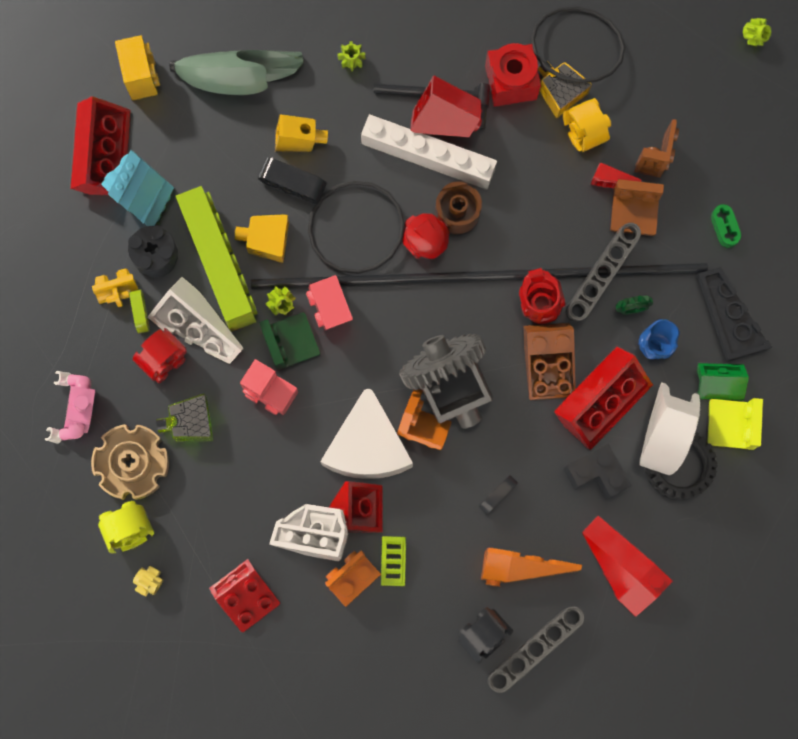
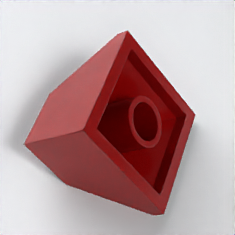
[329,481,383,533]

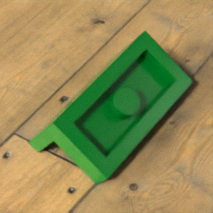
[697,363,749,400]

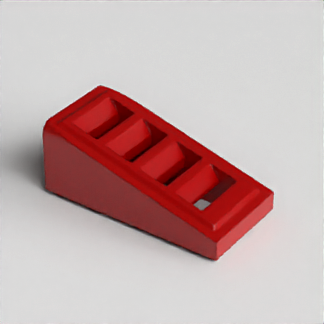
[591,163,642,188]

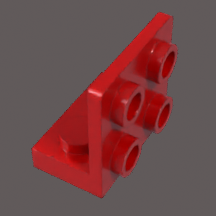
[209,559,280,632]

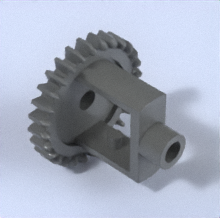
[399,333,493,429]

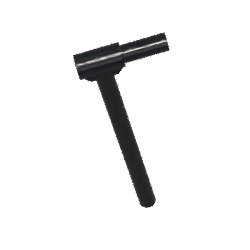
[374,83,490,129]

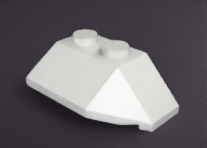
[269,504,348,561]

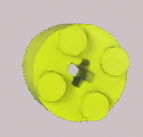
[98,501,154,553]

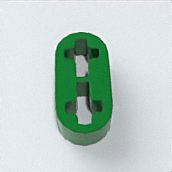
[711,204,741,248]

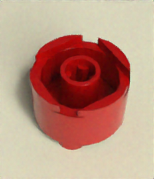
[132,328,187,384]

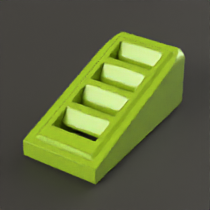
[381,536,406,586]

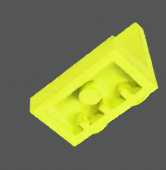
[707,398,763,450]

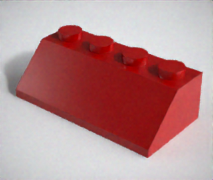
[71,96,131,195]
[554,347,653,451]

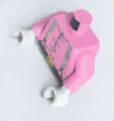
[45,371,95,444]

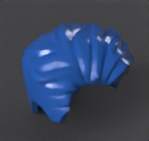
[638,319,680,359]

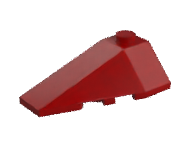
[582,516,673,617]

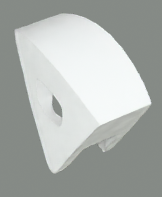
[640,383,700,475]
[321,389,413,479]

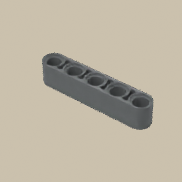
[566,223,641,322]
[487,607,584,693]

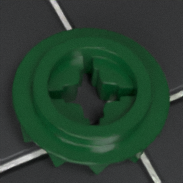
[615,295,653,314]

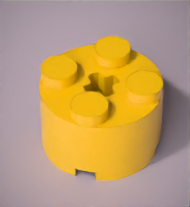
[563,98,611,152]

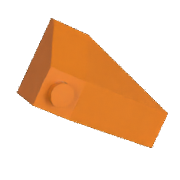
[481,548,582,587]

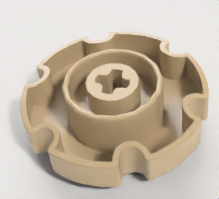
[91,424,169,500]

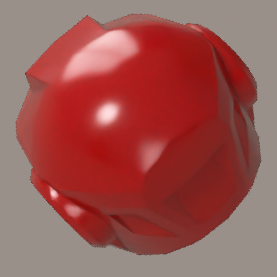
[402,213,450,259]
[519,268,566,324]

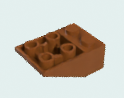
[523,323,576,400]

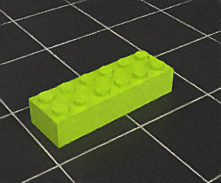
[176,186,258,332]

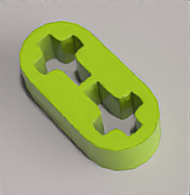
[129,289,150,334]

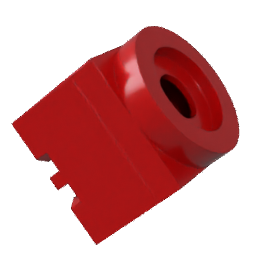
[485,43,541,107]

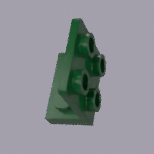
[259,312,320,371]

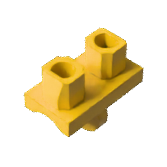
[92,268,139,307]

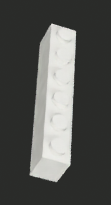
[361,114,497,190]

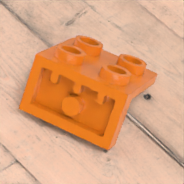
[397,389,452,450]
[325,550,381,607]

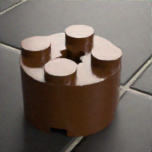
[435,182,482,234]

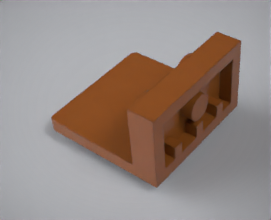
[634,119,679,178]
[610,179,664,236]

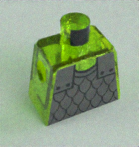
[156,394,214,442]

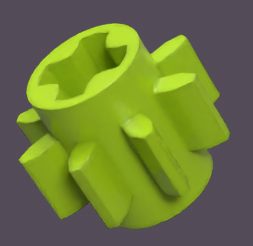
[743,18,771,46]
[338,41,366,71]
[265,287,296,316]

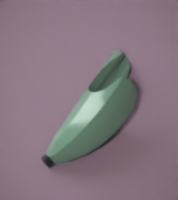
[169,50,304,95]

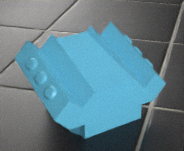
[101,150,174,226]

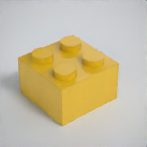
[115,35,160,100]

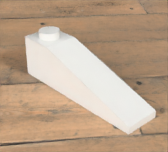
[148,277,243,364]

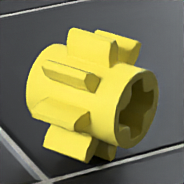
[133,566,163,596]

